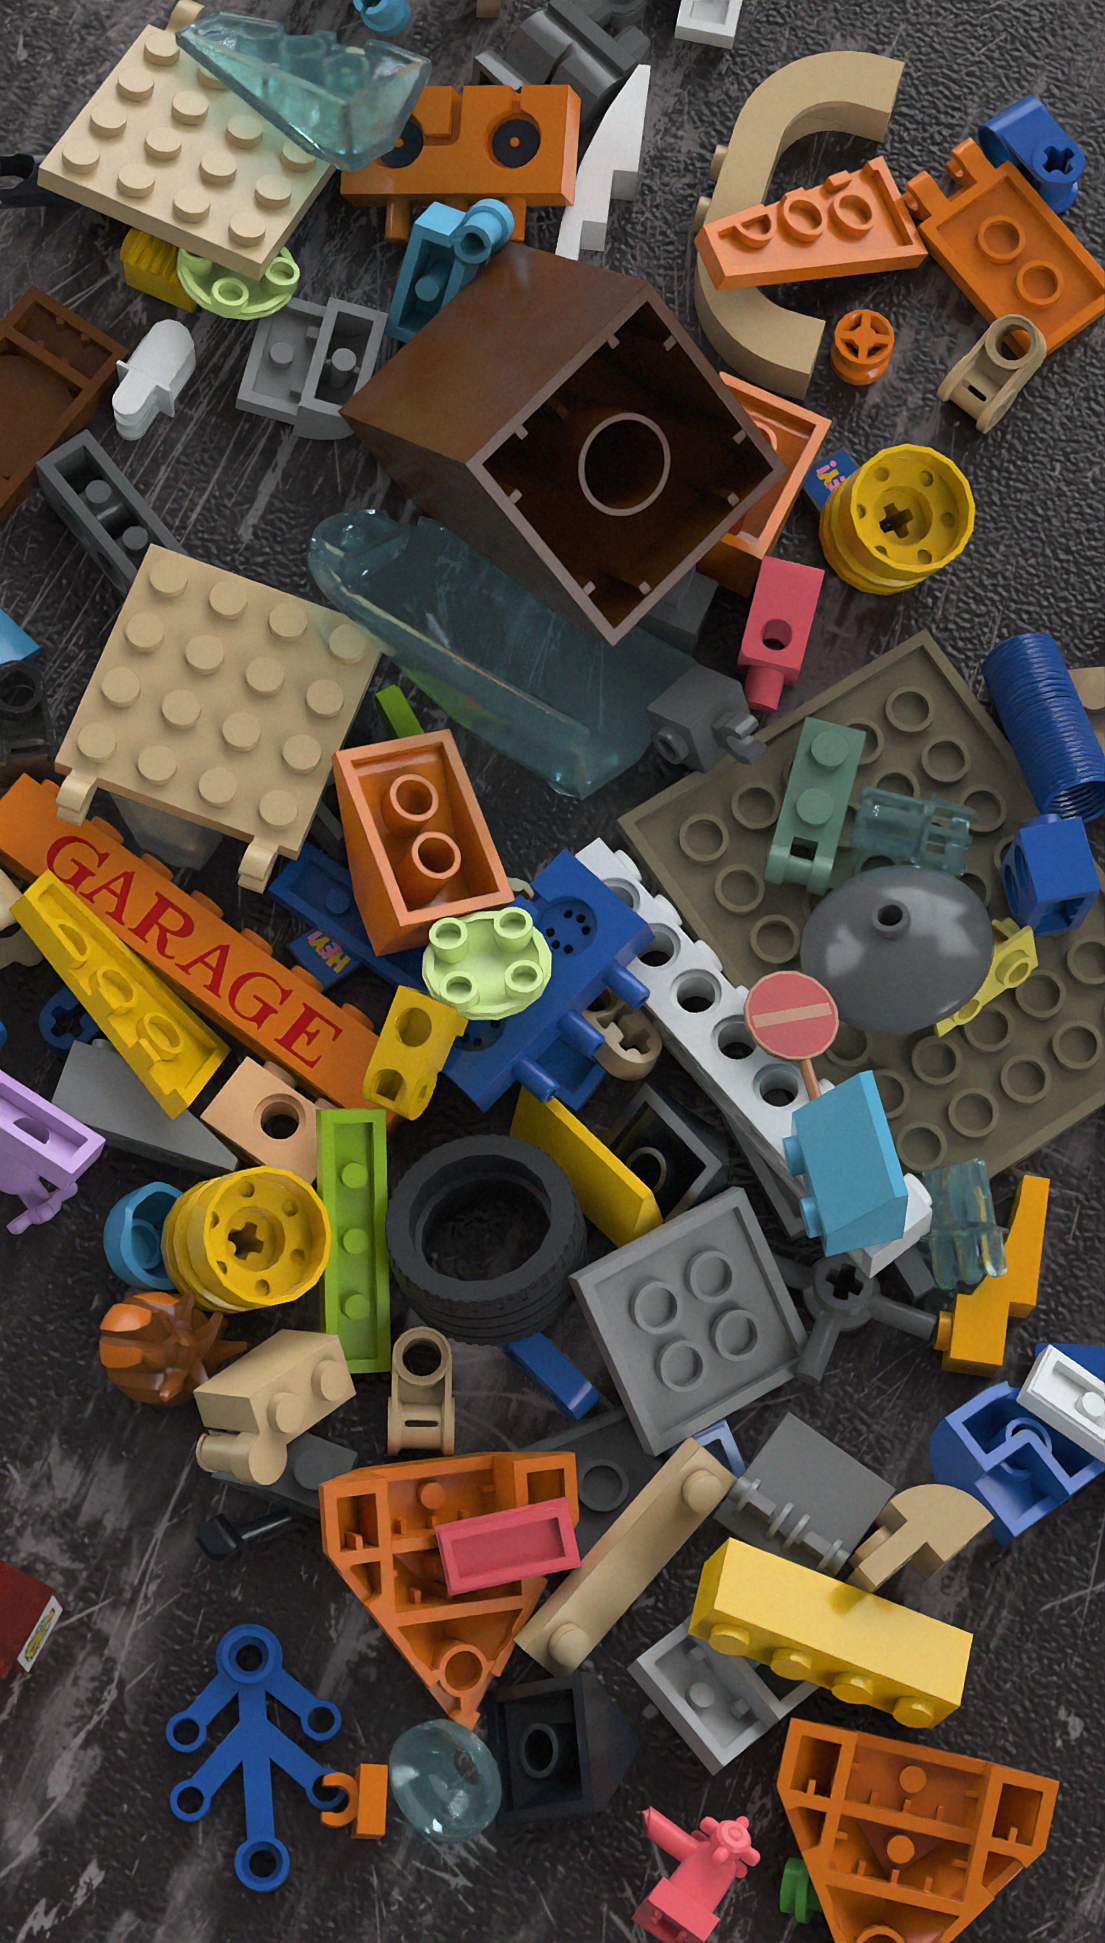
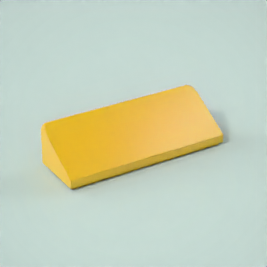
[510,1085,663,1248]

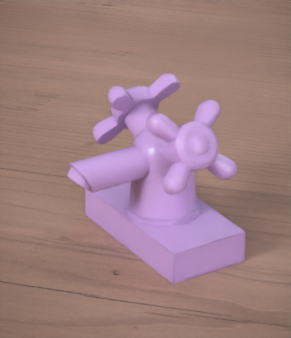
[0,1070,106,1235]

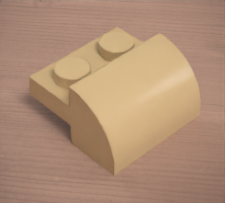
[844,1484,994,1594]

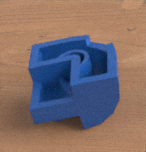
[929,1381,1105,1547]

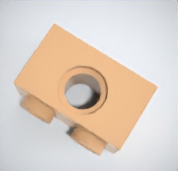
[200,1056,338,1193]

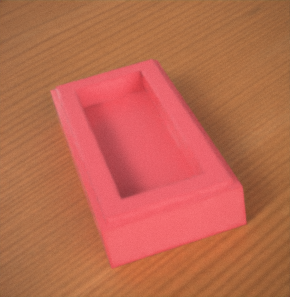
[434,1497,581,1596]

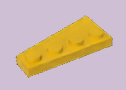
[8,869,232,1121]

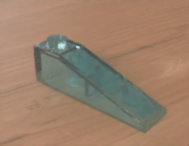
[175,11,432,173]

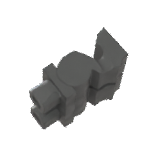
[471,0,651,134]

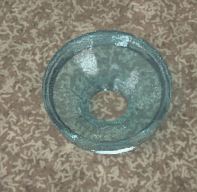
[389,1719,502,1844]

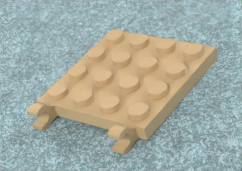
[37,0,366,282]
[55,543,388,894]

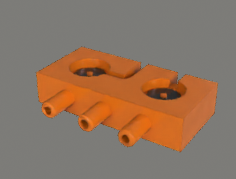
[340,85,581,244]

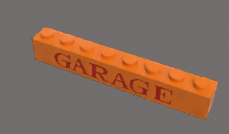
[0,773,405,1142]

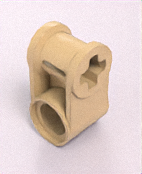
[936,314,1047,434]
[387,1326,455,1456]

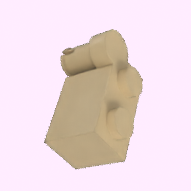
[193,1329,356,1485]

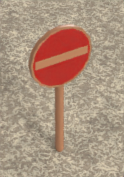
[743,971,839,1102]

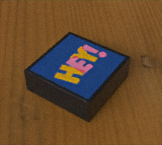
[284,926,367,997]

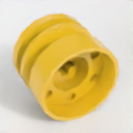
[819,444,975,596]
[160,1165,332,1315]

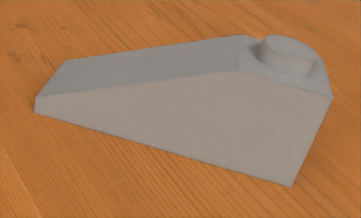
[51,1039,240,1179]

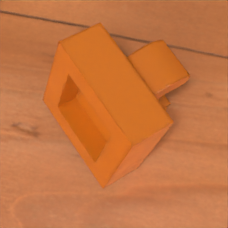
[320,1764,388,1840]

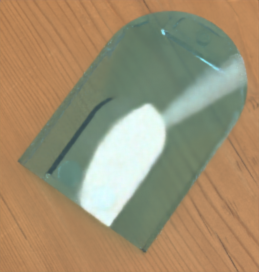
[307,509,696,800]

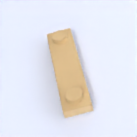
[513,1436,738,1677]

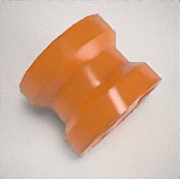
[829,309,895,385]

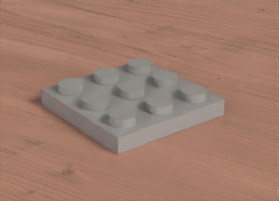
[567,1186,808,1456]

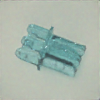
[849,786,978,875]
[920,1157,1009,1291]

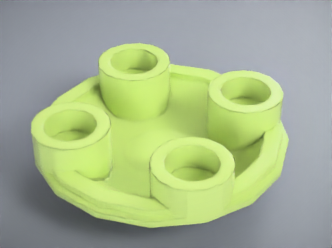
[177,246,300,320]
[422,907,552,1020]

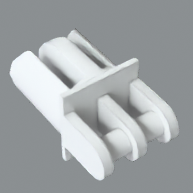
[112,319,196,440]

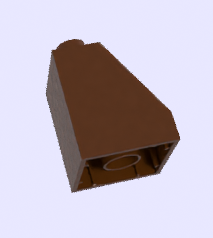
[337,242,789,647]

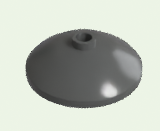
[800,865,994,1033]

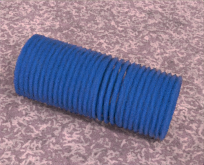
[981,633,1105,824]

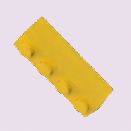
[688,1537,973,1730]

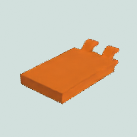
[901,138,1105,359]

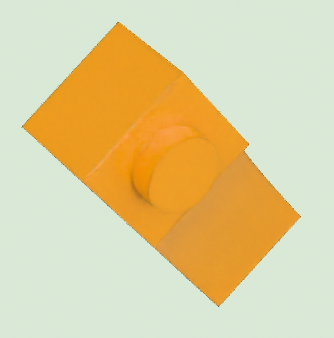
[933,1175,1050,1378]

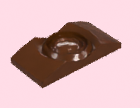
[0,285,131,524]

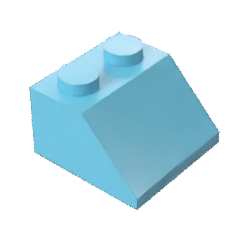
[782,1070,909,1257]

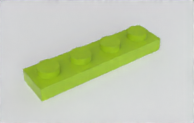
[315,1107,391,1374]

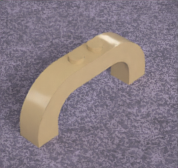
[692,51,905,400]

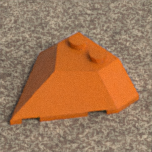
[318,1452,579,1738]
[776,1717,1060,1943]

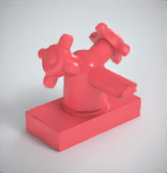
[631,1805,760,1943]

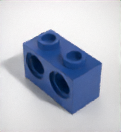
[999,814,1101,938]

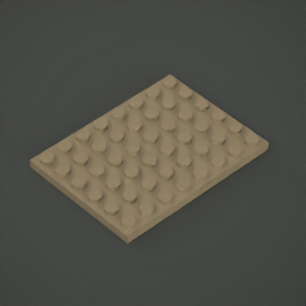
[615,628,1105,1220]

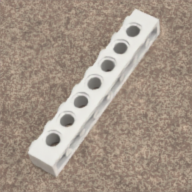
[575,838,933,1279]

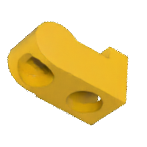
[362,985,469,1121]

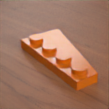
[694,156,928,291]

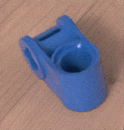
[977,95,1085,214]

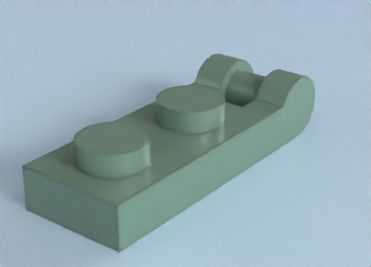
[762,716,867,897]

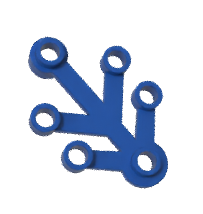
[166,1624,346,1892]

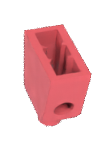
[736,555,825,713]

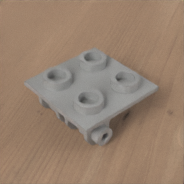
[713,1412,896,1578]

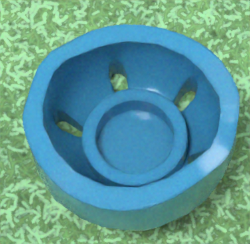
[103,1182,183,1292]

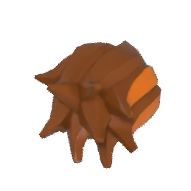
[99,1290,248,1406]

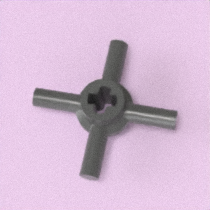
[771,1252,937,1386]

